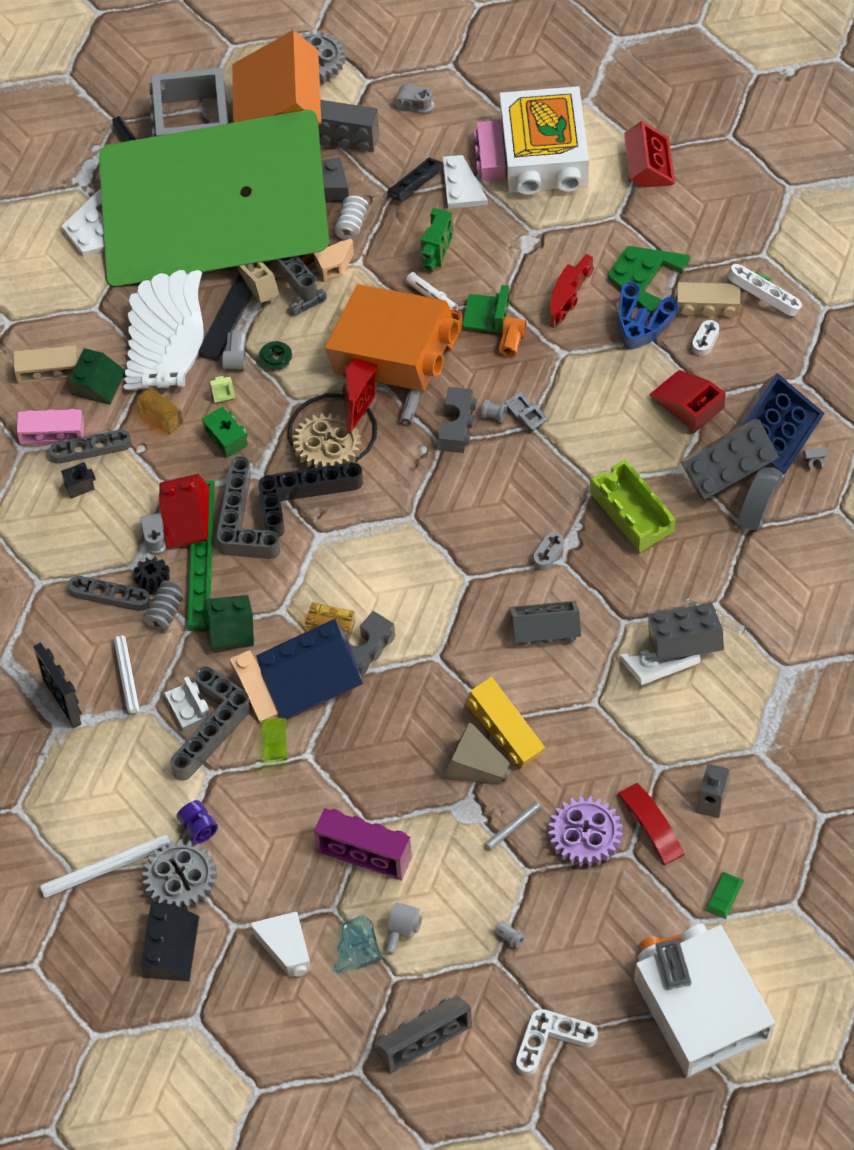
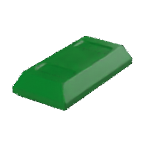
[705,872,744,919]

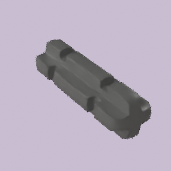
[289,289,327,316]

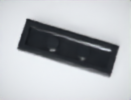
[387,157,444,202]

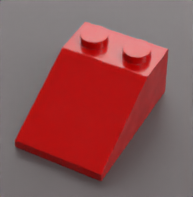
[342,358,378,434]
[159,473,209,549]

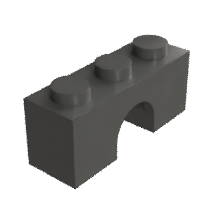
[438,387,477,453]
[349,611,396,676]

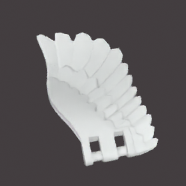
[124,270,204,391]

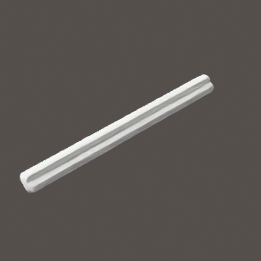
[40,835,170,897]

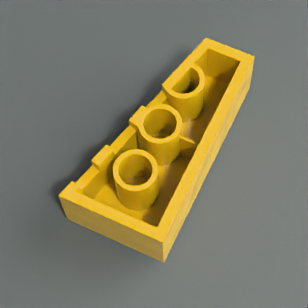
[465,676,545,769]

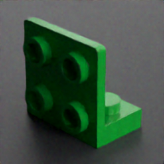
[463,285,510,333]

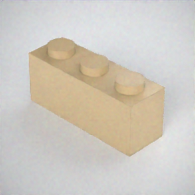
[677,282,740,317]
[14,346,79,384]

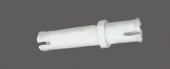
[406,272,459,310]

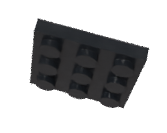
[33,642,82,728]

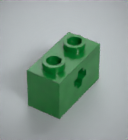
[202,406,248,458]

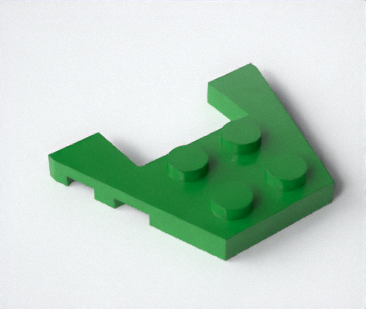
[608,246,691,316]

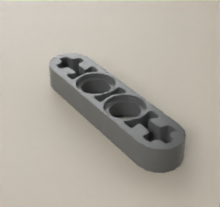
[49,429,131,463]
[68,576,151,611]

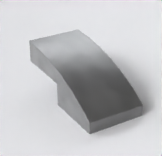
[504,391,548,432]

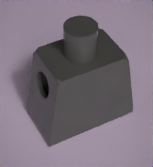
[697,764,730,818]

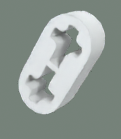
[692,320,719,356]

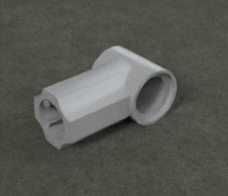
[223,330,246,370]

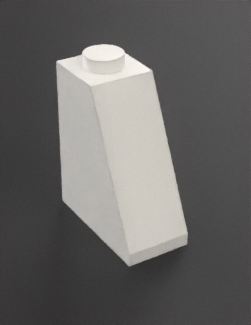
[252,912,311,976]

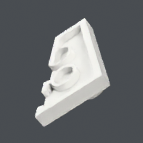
[443,155,488,209]
[620,650,701,685]

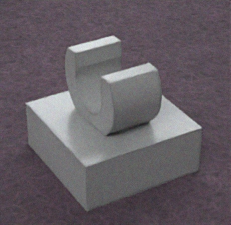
[802,447,828,469]

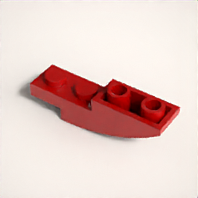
[550,254,594,328]

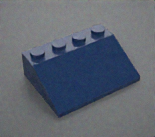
[732,373,825,474]
[256,619,364,721]

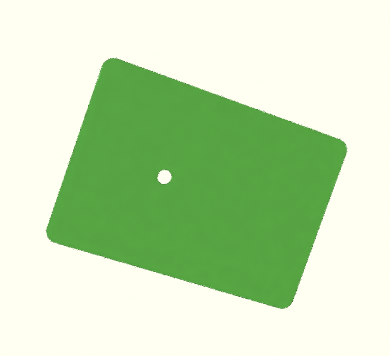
[99,110,329,286]

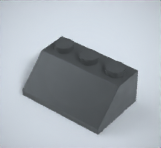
[510,600,581,645]

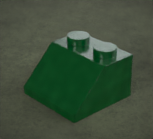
[68,348,125,405]
[202,595,254,650]

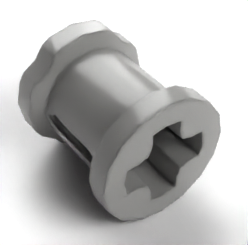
[481,399,507,423]

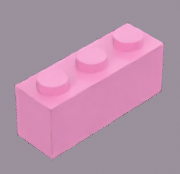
[474,120,506,181]
[17,409,84,444]

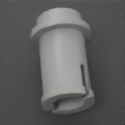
[494,920,525,948]

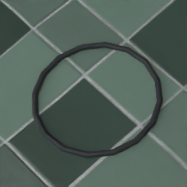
[288,394,377,463]

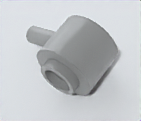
[385,902,422,954]

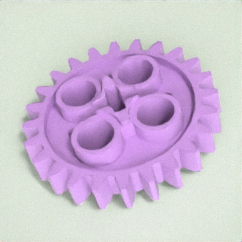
[548,796,623,867]

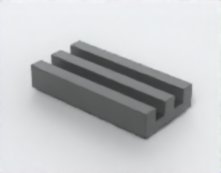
[655,938,692,990]

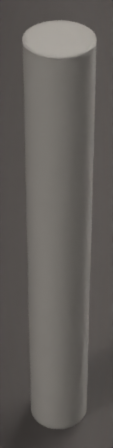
[485,801,541,850]

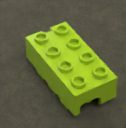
[590,459,675,553]

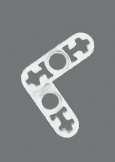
[516,1009,598,1076]

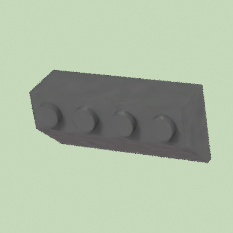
[375,995,472,1074]

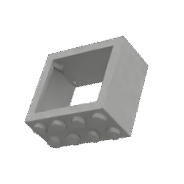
[149,67,229,137]

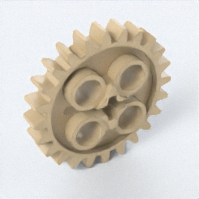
[293,413,361,468]

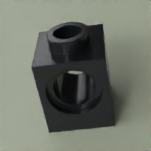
[61,462,96,499]

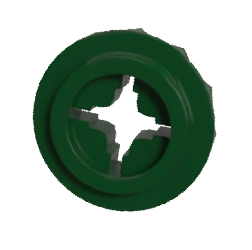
[259,341,292,371]

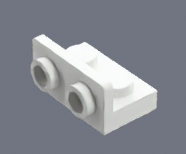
[165,676,209,732]

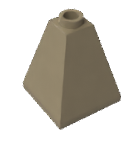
[442,723,511,784]

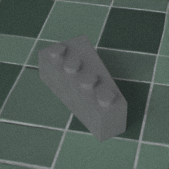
[322,157,349,203]

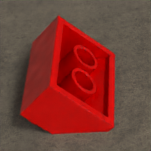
[624,121,675,188]

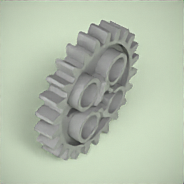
[302,30,346,83]
[142,840,218,910]

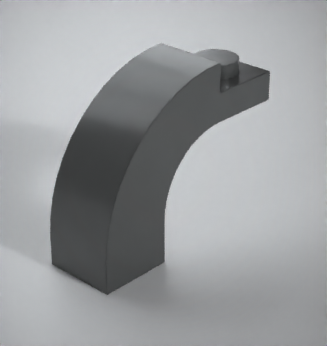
[738,466,786,531]

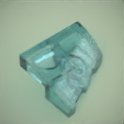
[334,914,382,974]

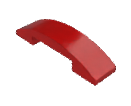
[618,783,685,866]

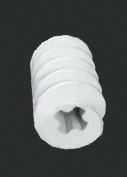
[334,196,368,241]

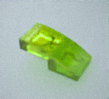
[263,718,287,762]

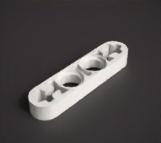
[727,264,802,316]

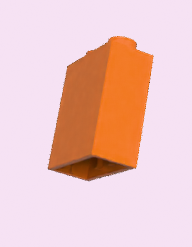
[232,30,321,125]
[325,284,459,391]

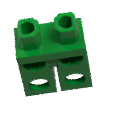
[420,208,454,272]

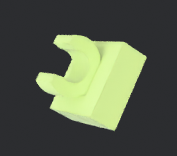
[210,376,235,403]

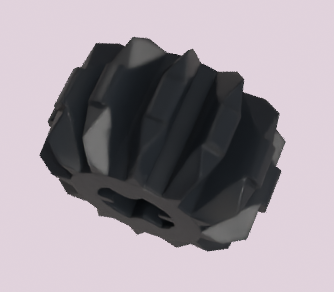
[133,556,170,593]

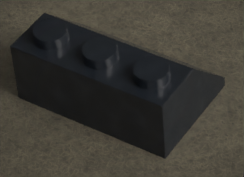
[140,902,200,982]

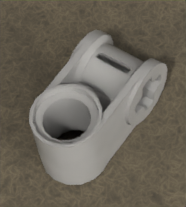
[394,84,434,114]
[140,512,167,555]

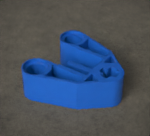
[617,282,678,349]

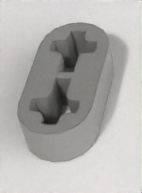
[534,532,564,570]

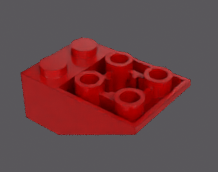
[650,370,726,432]

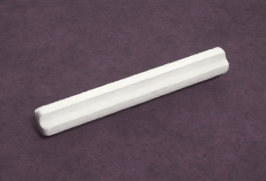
[114,635,139,714]

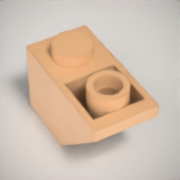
[314,239,354,282]

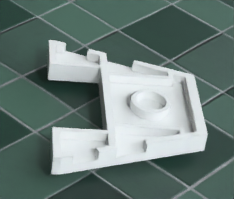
[62,188,105,257]

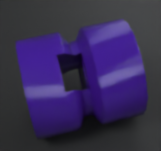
[176,800,218,844]

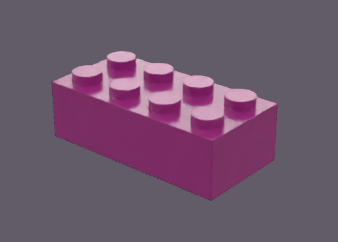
[314,808,412,881]

